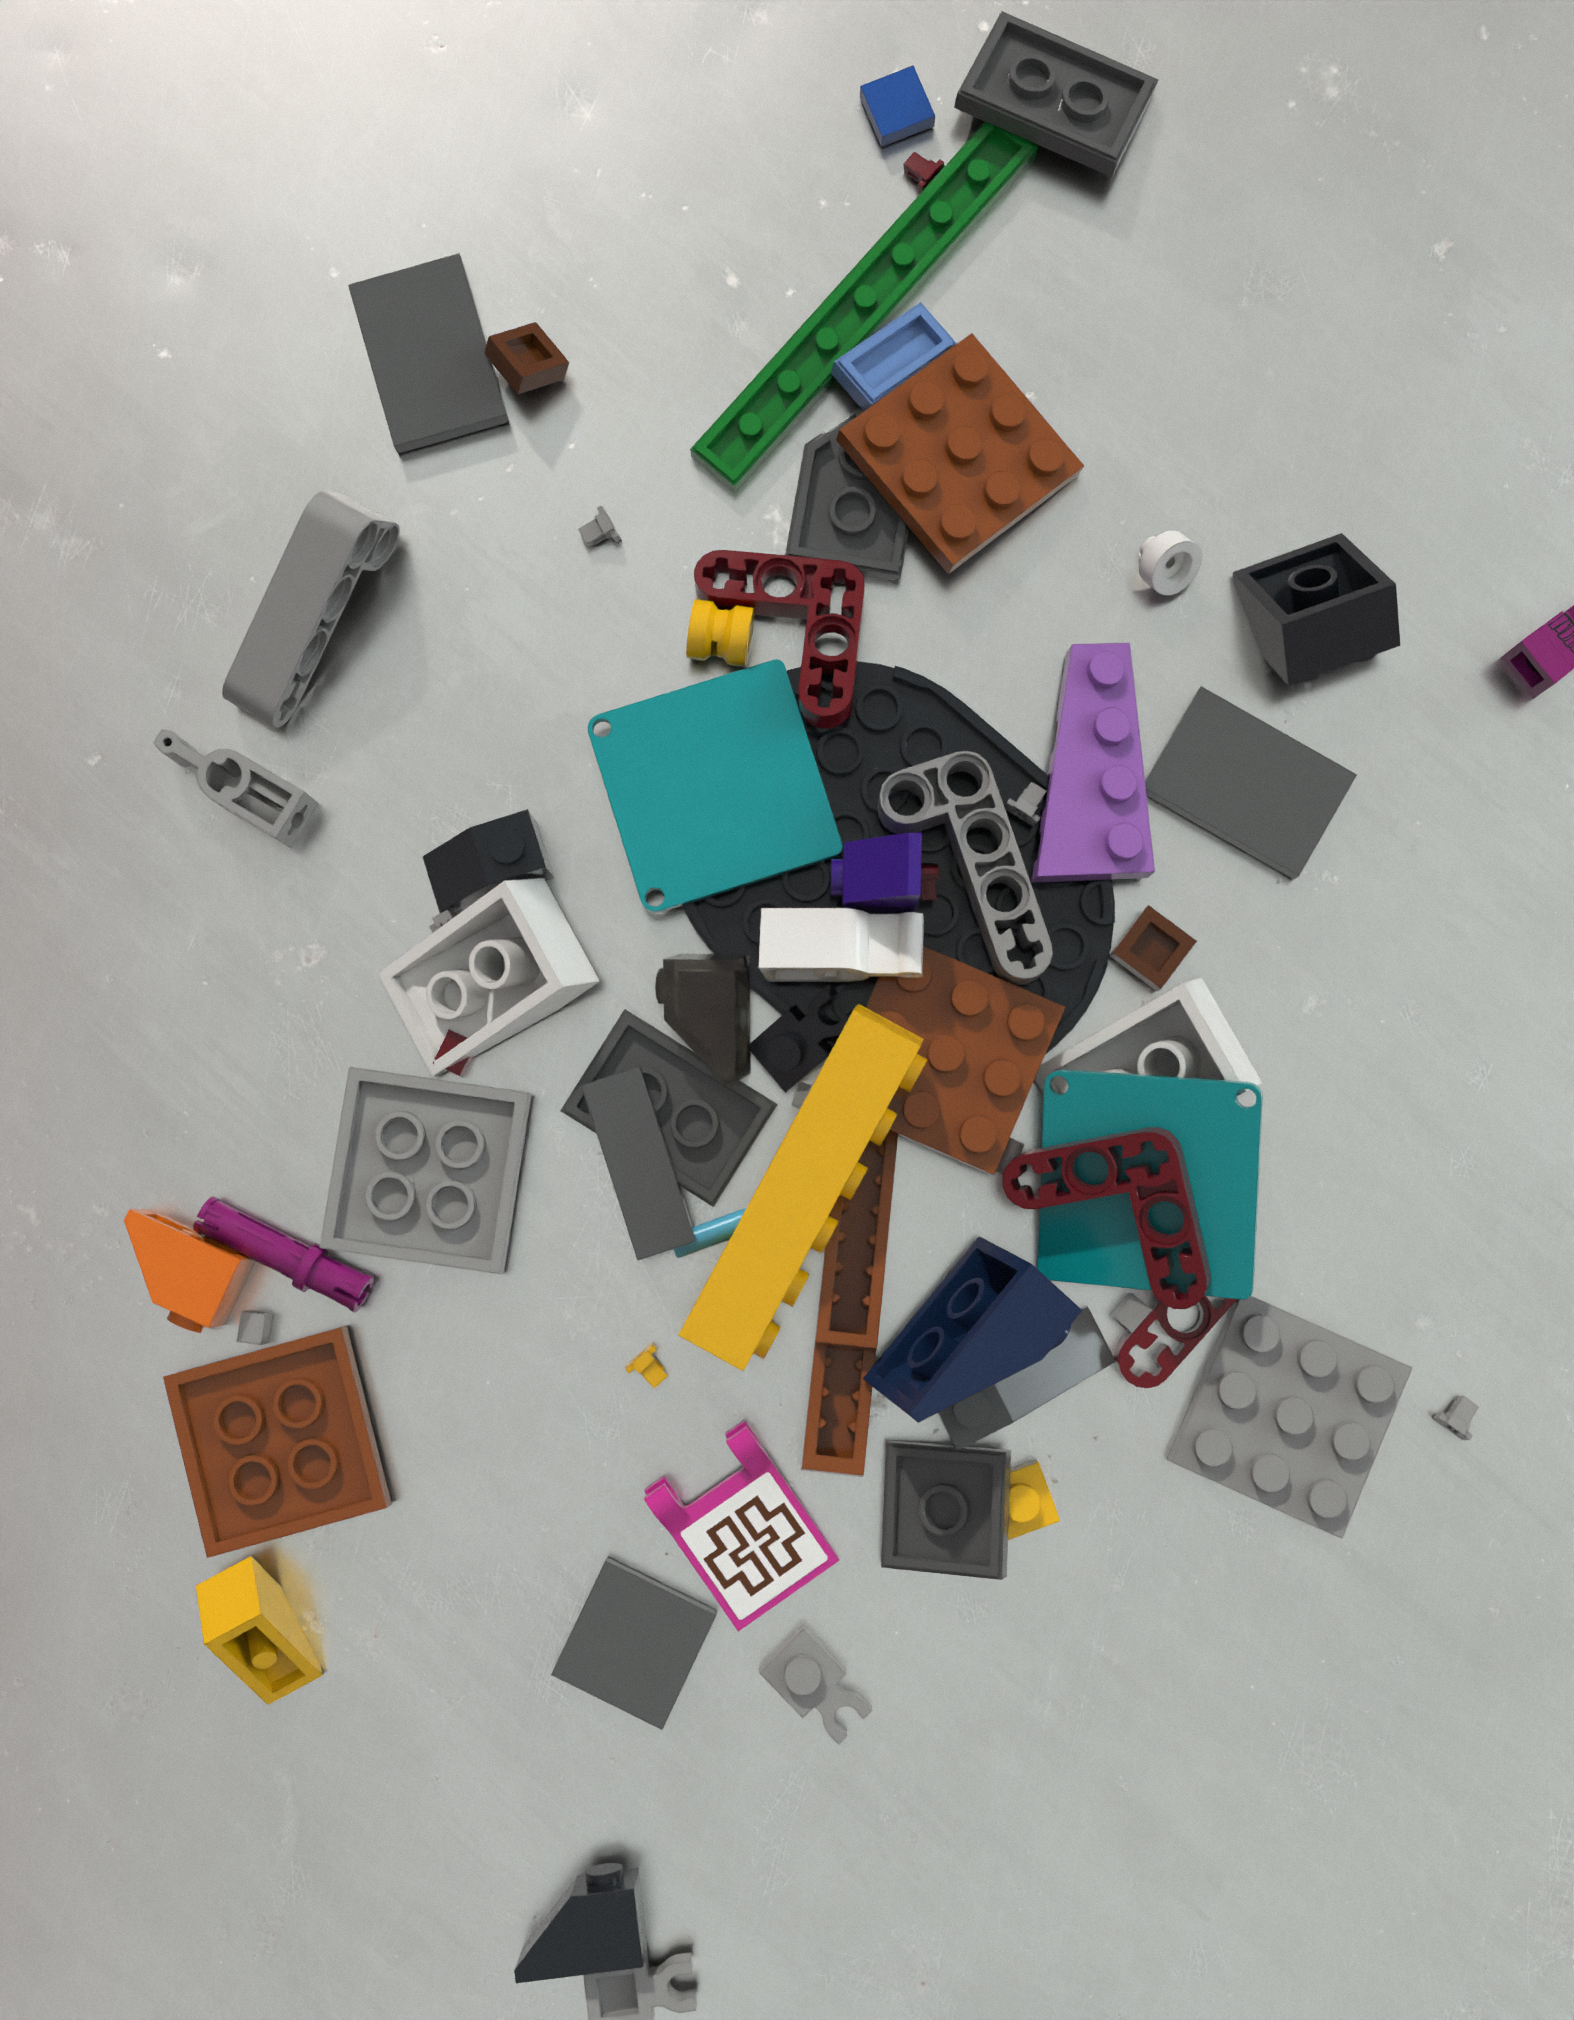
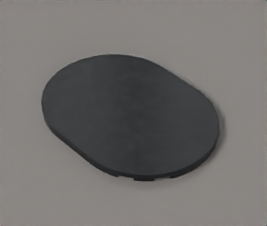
[683,661,1115,1053]

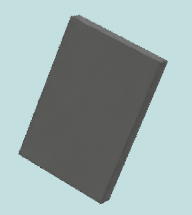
[954,11,1159,177]
[348,253,509,454]
[1145,686,1357,879]
[560,1009,778,1207]

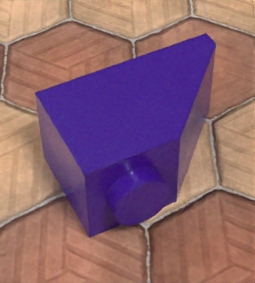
[830,832,922,913]

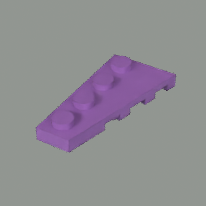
[1031,643,1155,883]

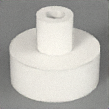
[1139,530,1202,595]

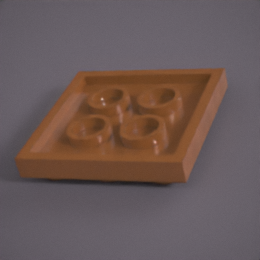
[836,333,1084,574]
[866,946,1065,1175]
[163,1326,392,1558]

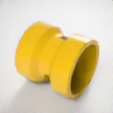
[686,599,755,667]

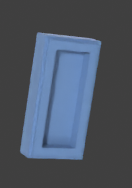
[830,302,957,411]

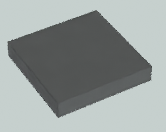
[881,1440,1011,1580]
[551,1557,717,1730]

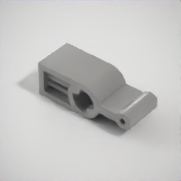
[153,730,319,848]

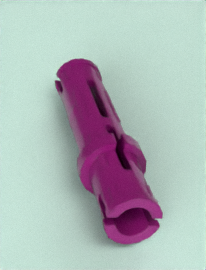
[193,1196,374,1313]

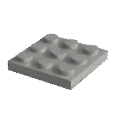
[319,1067,532,1274]
[1167,1296,1413,1539]

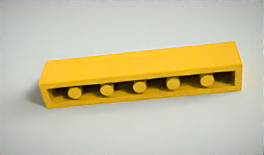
[678,1004,927,1371]

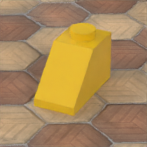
[196,1556,323,1705]

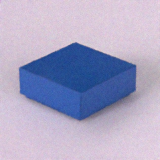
[860,65,935,147]

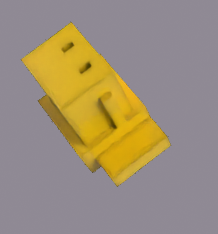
[625,1342,668,1388]

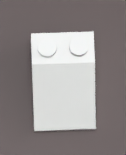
[378,878,600,1077]
[1035,977,1262,1096]

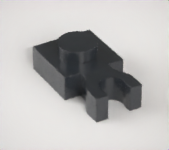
[747,984,853,1093]

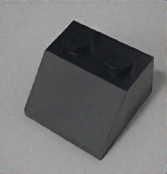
[1233,533,1400,686]

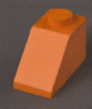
[124,1209,255,1333]

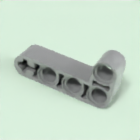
[222,491,400,728]
[877,751,1053,985]

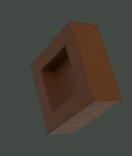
[484,322,569,394]
[1109,905,1197,991]

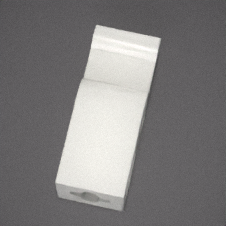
[758,908,924,982]

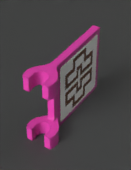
[644,1420,839,1632]

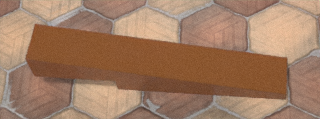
[801,1131,898,1477]

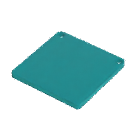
[587,659,843,913]
[1037,1069,1263,1300]

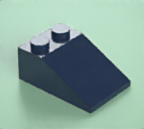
[863,1236,1082,1423]

